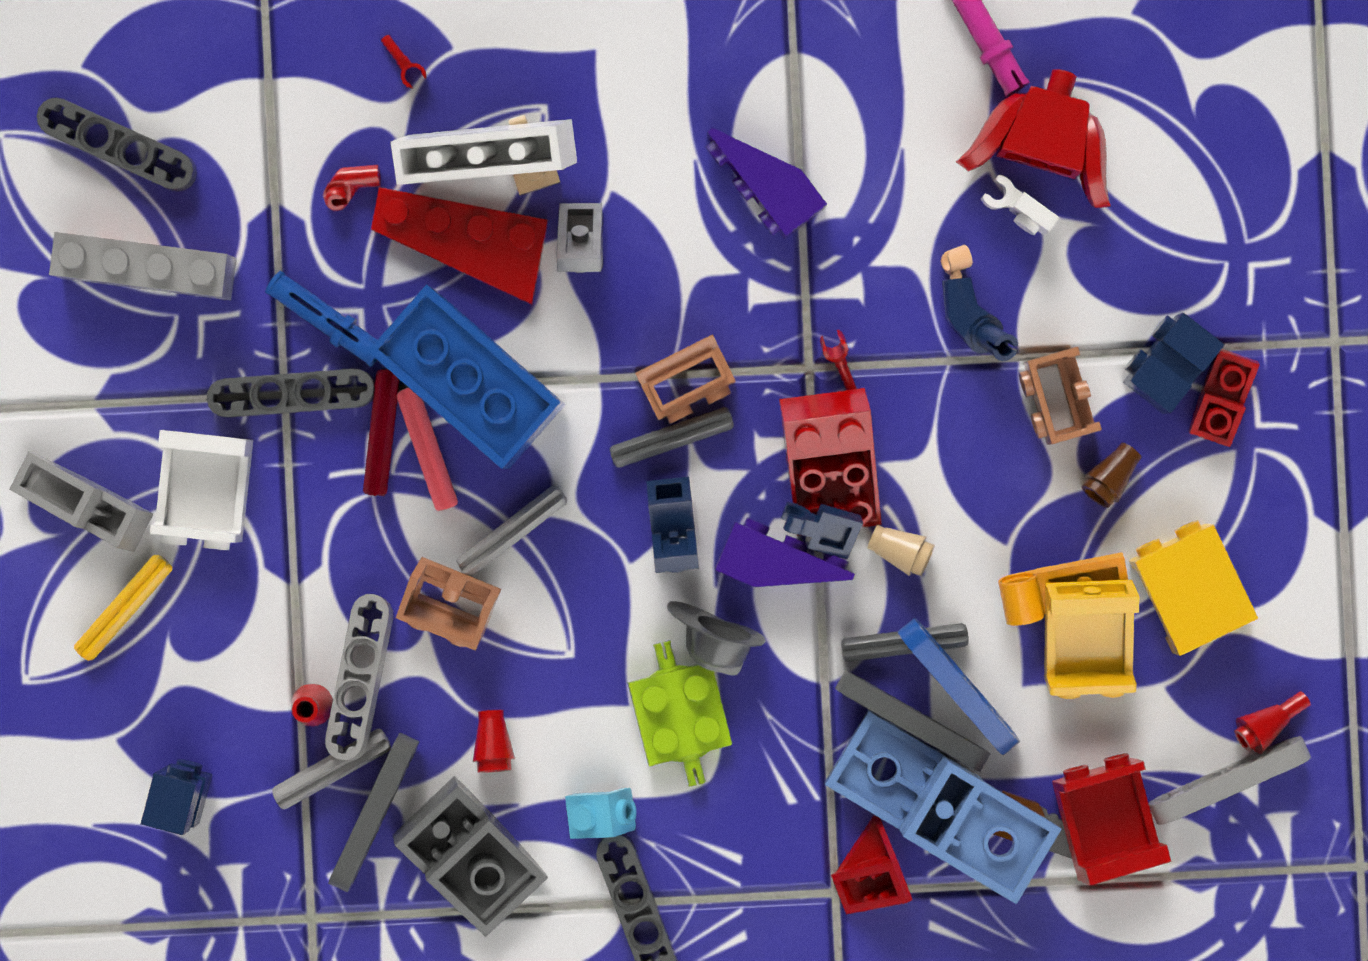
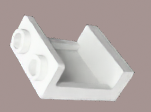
[149,430,253,550]

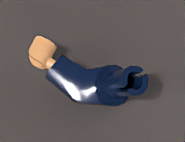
[941,245,1018,361]

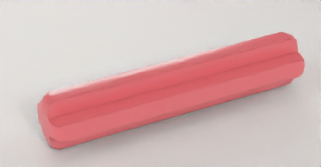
[396,388,458,511]

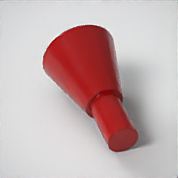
[1234,691,1311,754]

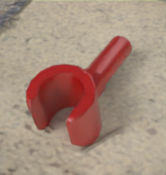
[381,34,426,89]
[820,330,857,390]

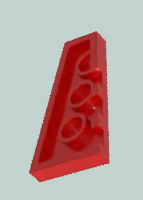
[371,187,549,305]

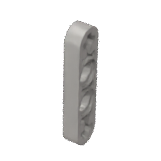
[325,594,393,761]
[1148,736,1311,825]

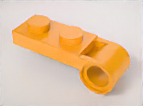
[998,552,1128,626]

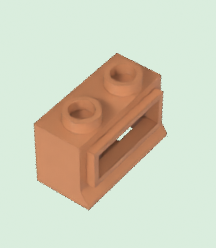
[635,334,736,424]
[1019,347,1102,445]
[396,557,501,651]

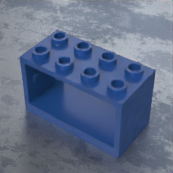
[368,284,566,469]

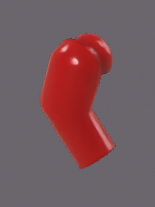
[323,165,381,211]

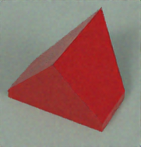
[831,815,913,915]

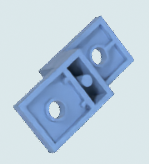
[824,710,1062,904]

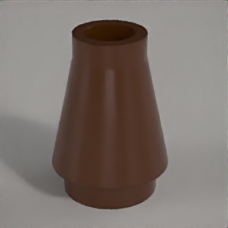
[1081,442,1142,508]

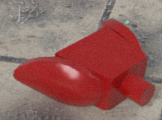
[956,69,1111,208]

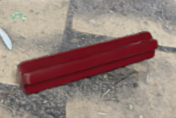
[363,369,400,496]

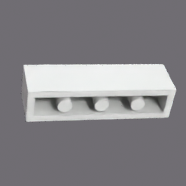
[390,119,577,185]

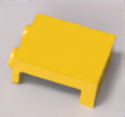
[1129,520,1259,656]
[1044,580,1140,699]

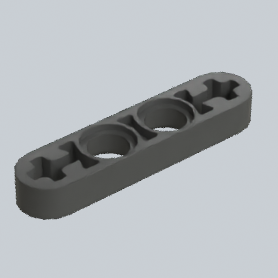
[36,97,197,192]
[206,369,375,418]
[835,670,991,772]
[328,732,420,893]
[596,834,678,961]

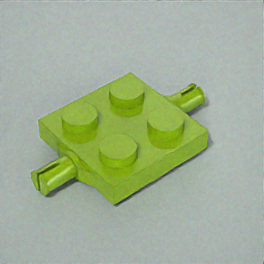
[627,640,732,787]

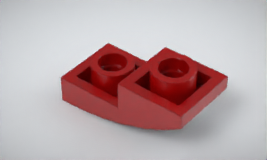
[1189,349,1260,447]

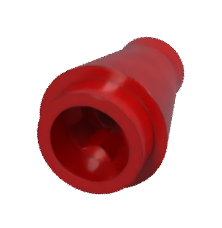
[291,684,333,726]
[472,710,515,773]

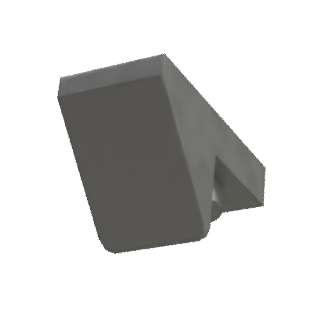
[557,203,603,273]

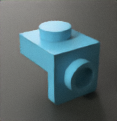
[565,788,637,839]

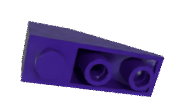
[705,128,827,239]
[715,518,855,587]

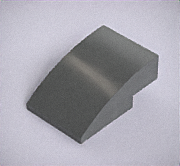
[392,776,548,937]

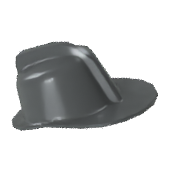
[667,601,766,676]

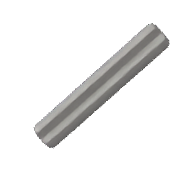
[456,485,567,577]
[272,729,391,809]

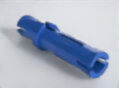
[265,271,377,367]

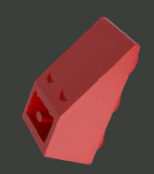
[779,388,882,536]

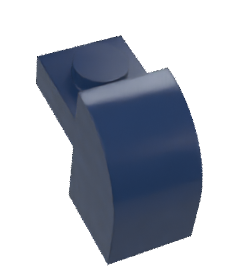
[646,477,699,573]

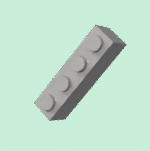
[49,232,236,301]

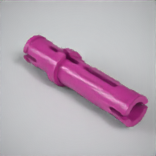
[952,0,1030,97]

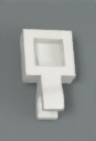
[981,175,1060,235]

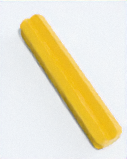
[74,554,173,661]

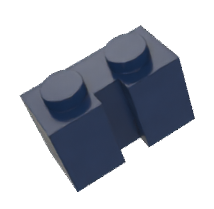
[1123,313,1224,414]
[140,759,212,835]

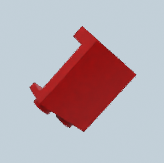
[1052,753,1172,886]

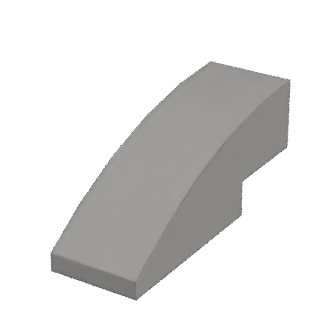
[9,451,153,552]

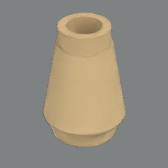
[867,525,935,576]

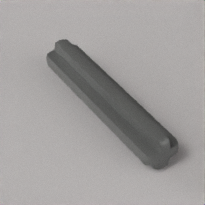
[610,407,734,468]
[841,623,969,662]

